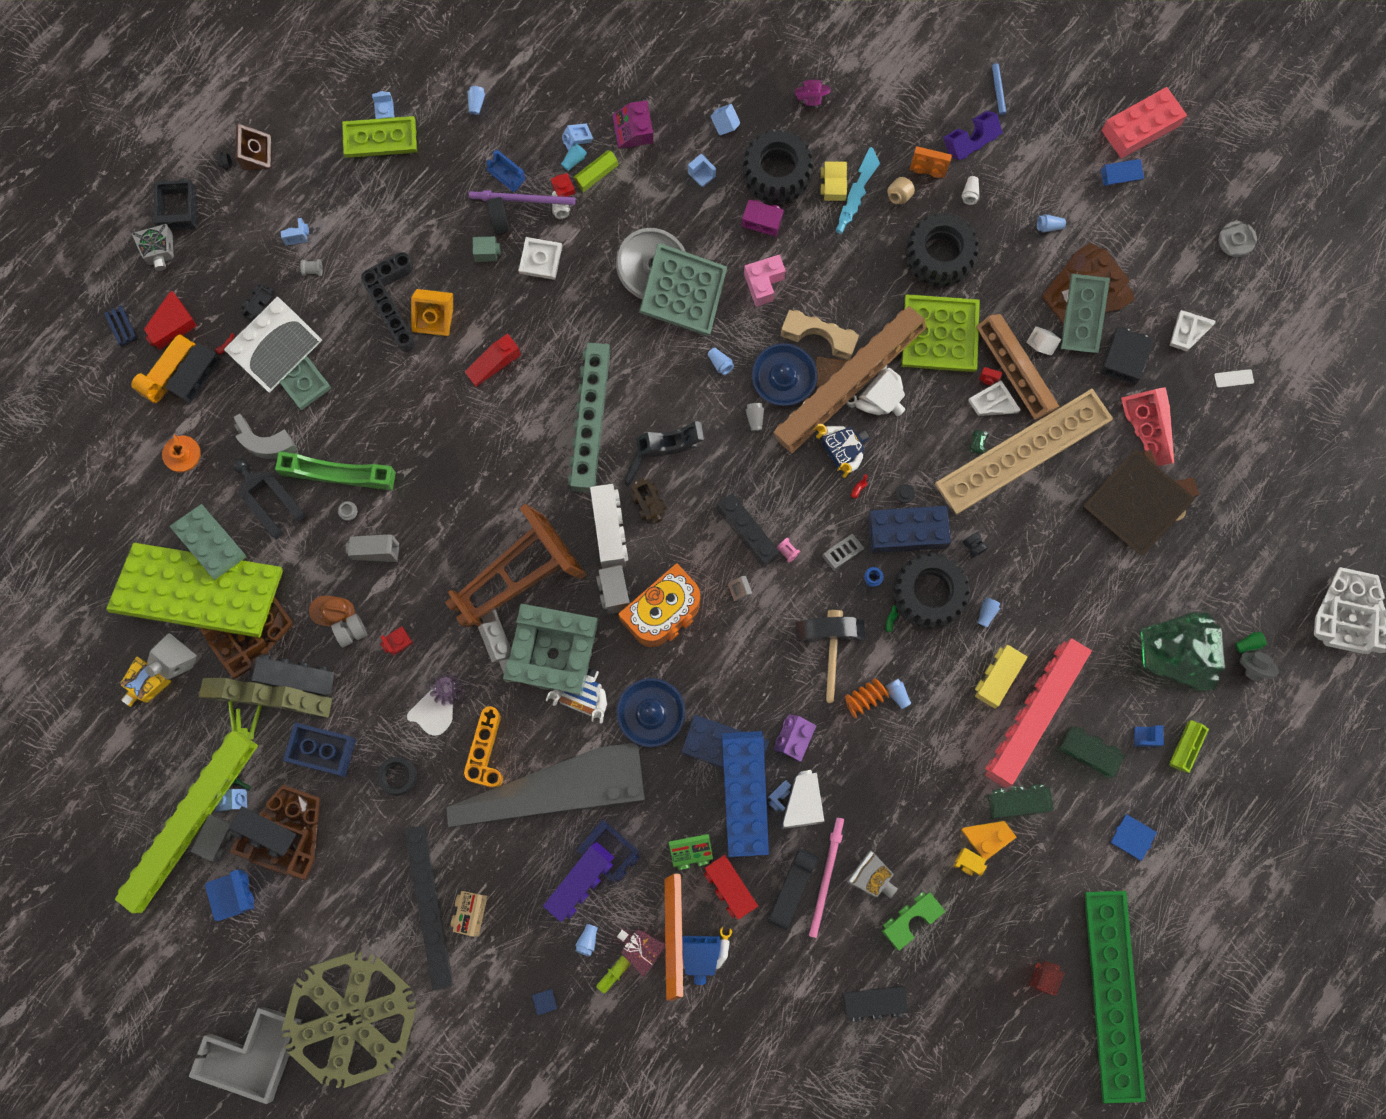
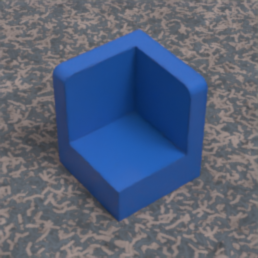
[1134,725,1164,747]

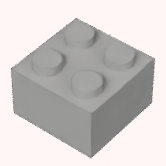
[596,565,630,615]

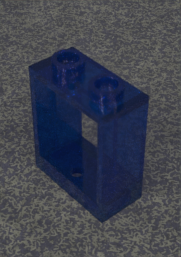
[577,820,640,883]

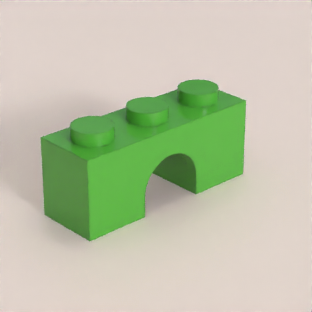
[882,892,946,951]

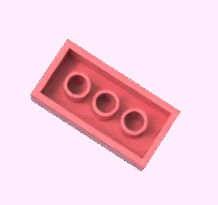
[1101,87,1187,159]

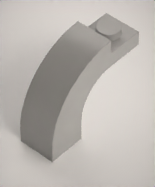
[234,414,298,459]

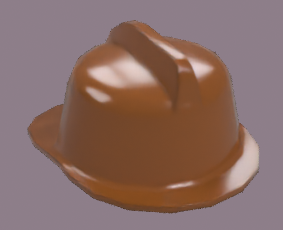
[309,595,355,627]

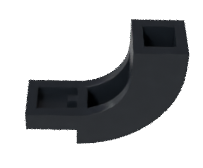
[636,421,704,457]
[795,617,865,643]

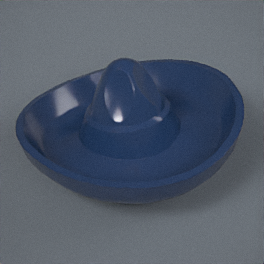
[752,343,817,406]
[616,678,685,747]

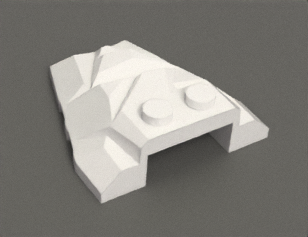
[1314,567,1386,654]

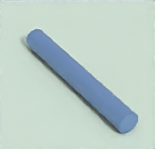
[992,63,1006,115]

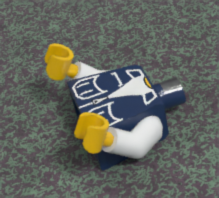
[813,424,869,478]

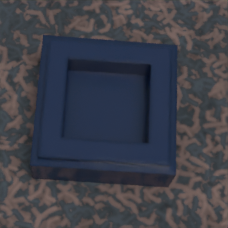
[532,989,558,1015]

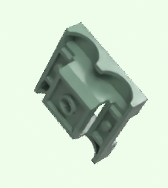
[503,604,598,697]

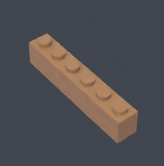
[976,314,1060,420]

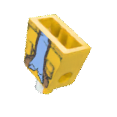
[121,657,171,707]

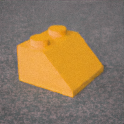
[411,289,453,336]

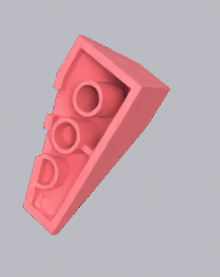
[1121,387,1174,466]

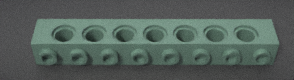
[568,342,610,493]

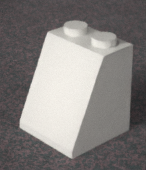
[781,770,824,829]

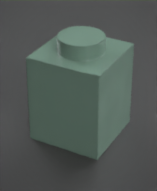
[473,237,500,262]

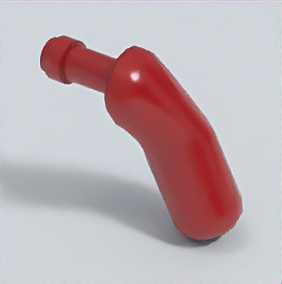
[215,334,234,355]
[851,474,868,499]

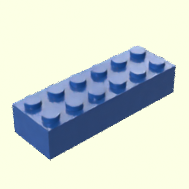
[722,731,769,857]

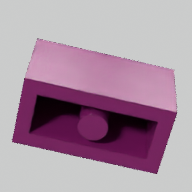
[742,200,784,237]

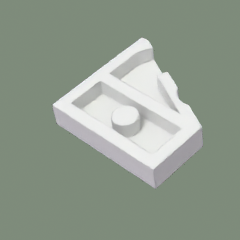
[1169,310,1215,351]
[968,381,1020,416]

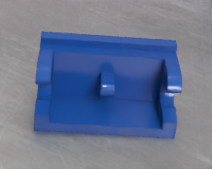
[486,149,526,193]
[1100,159,1144,186]

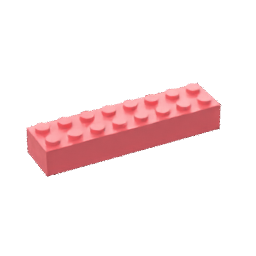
[985,638,1092,788]

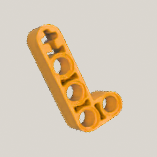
[131,335,196,403]
[464,706,503,788]

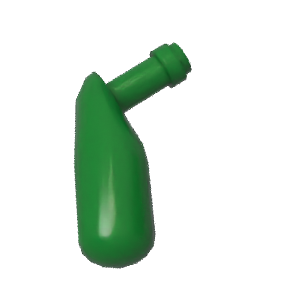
[885,605,898,632]

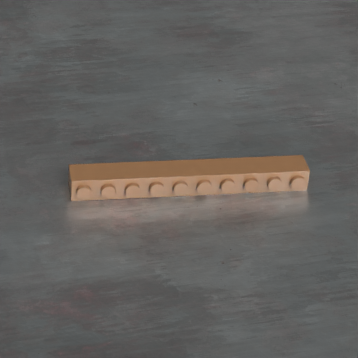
[774,306,926,453]

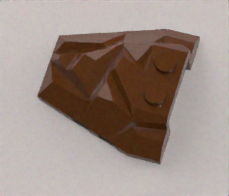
[1042,243,1135,325]
[198,597,293,680]
[230,785,320,880]

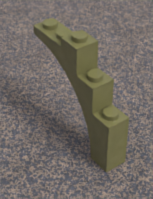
[199,678,332,718]

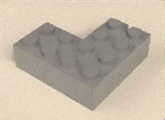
[189,1007,302,1104]

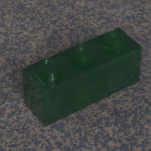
[1057,726,1125,778]
[987,784,1054,819]

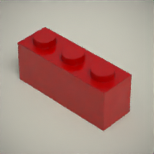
[704,855,758,920]

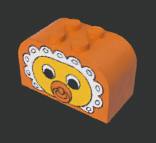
[618,563,700,647]

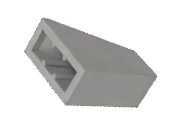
[346,534,399,562]

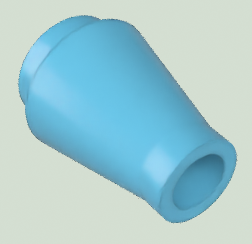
[561,143,587,171]

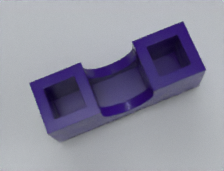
[943,110,1003,160]

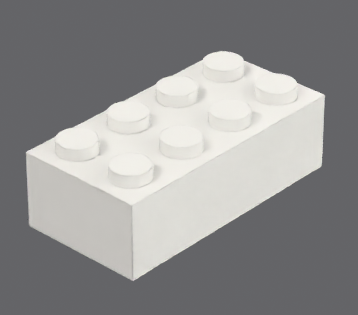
[590,484,628,569]

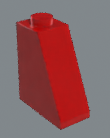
[144,291,197,350]

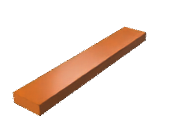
[665,874,683,1001]

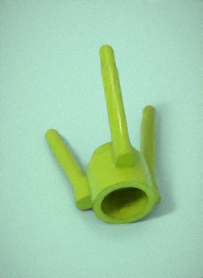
[228,702,262,739]

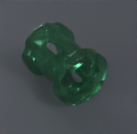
[969,430,989,454]

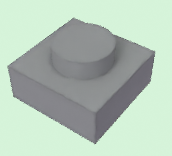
[728,576,752,601]

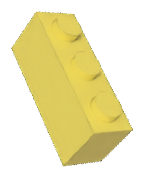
[975,645,1028,709]

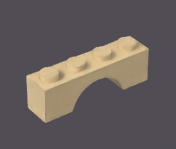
[781,310,859,360]

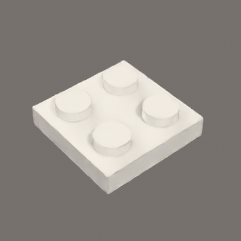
[519,237,562,280]

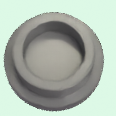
[338,502,358,521]

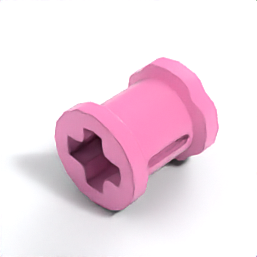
[776,538,801,563]

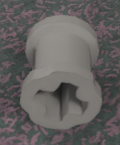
[300,259,323,276]

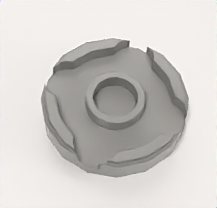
[1218,221,1257,257]

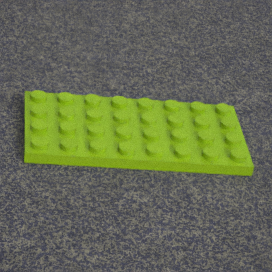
[106,543,283,638]

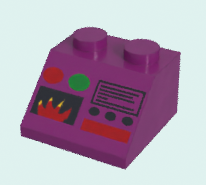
[612,100,654,149]

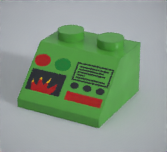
[669,834,713,870]

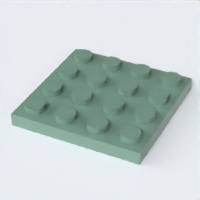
[639,243,727,336]

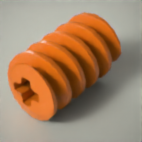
[845,678,889,719]

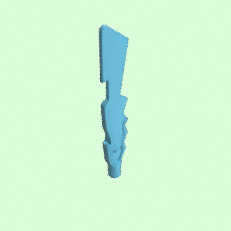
[836,147,880,234]

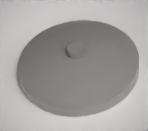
[616,228,686,299]

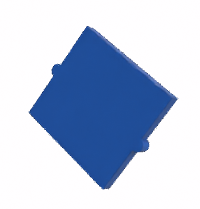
[1110,814,1157,861]

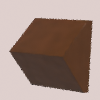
[236,124,271,170]

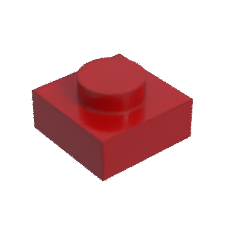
[979,367,1002,385]

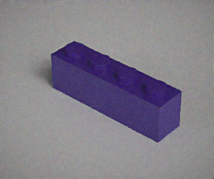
[543,842,615,922]

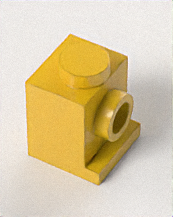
[953,848,987,876]

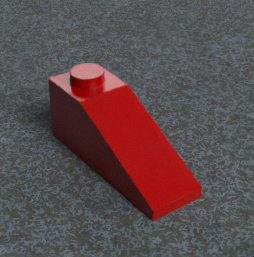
[465,333,521,387]

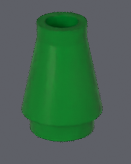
[1235,631,1267,654]

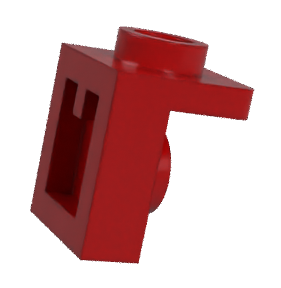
[380,626,413,656]

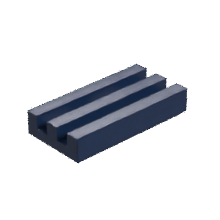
[104,305,137,346]

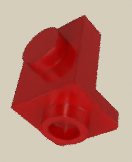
[551,173,576,197]

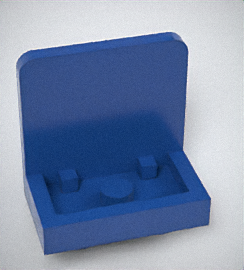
[205,870,255,921]

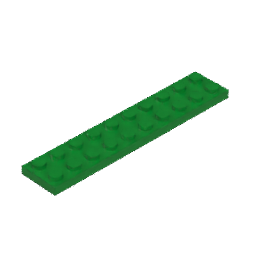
[1084,891,1146,1103]

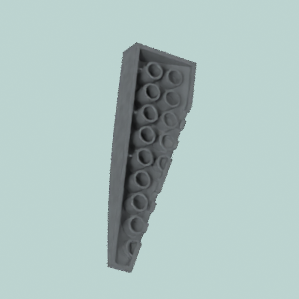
[446,743,645,827]

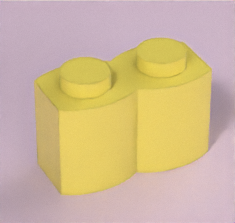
[820,162,847,201]

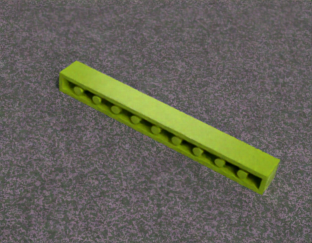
[115,731,258,913]

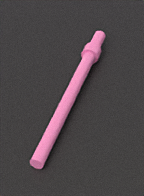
[809,818,844,938]

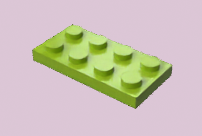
[342,116,417,158]

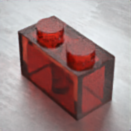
[1028,961,1065,996]

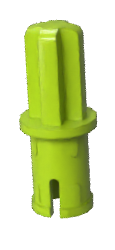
[596,956,631,993]

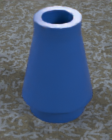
[864,567,884,587]

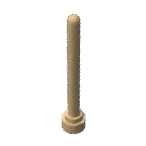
[826,610,843,703]

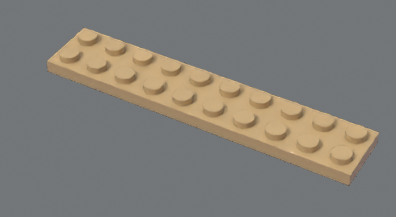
[935,389,1113,516]

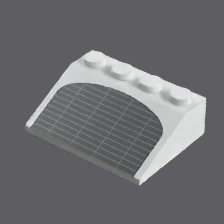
[224,296,322,393]

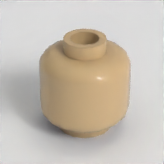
[887,177,915,205]

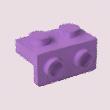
[774,714,816,761]

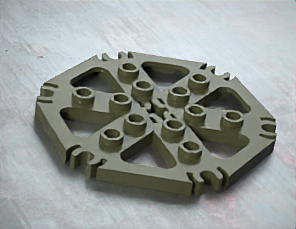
[281,951,416,1088]

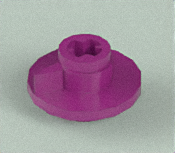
[795,80,831,106]

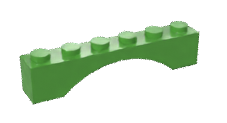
[275,452,396,491]

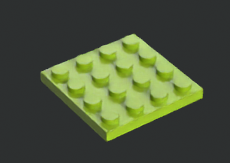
[902,295,980,372]

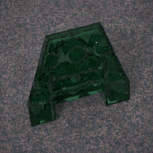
[1141,612,1225,690]

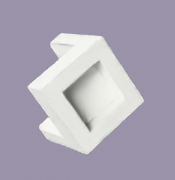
[1026,326,1061,355]

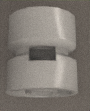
[331,613,367,648]

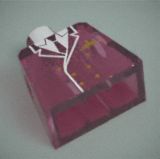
[616,928,665,977]

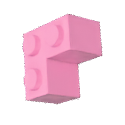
[744,255,786,307]

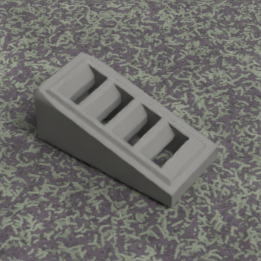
[822,534,864,571]

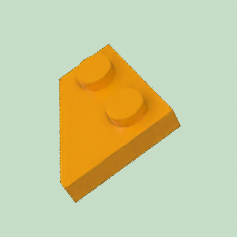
[961,821,1016,860]

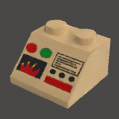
[451,891,487,937]

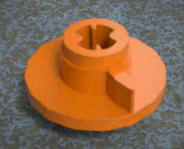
[162,434,201,473]

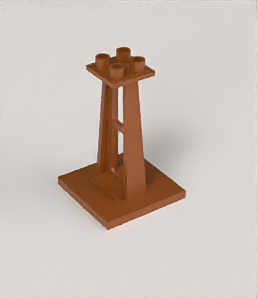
[445,504,587,628]

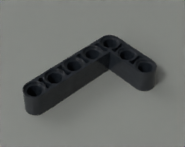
[361,252,415,352]

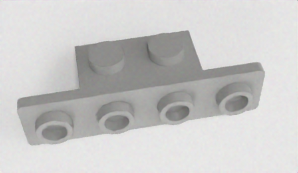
[478,610,511,673]

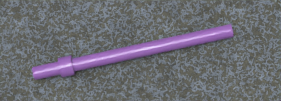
[469,190,575,205]

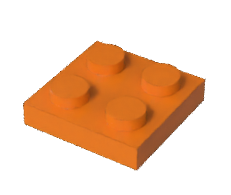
[910,146,952,178]

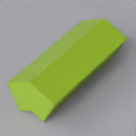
[573,150,618,192]
[1169,720,1209,773]

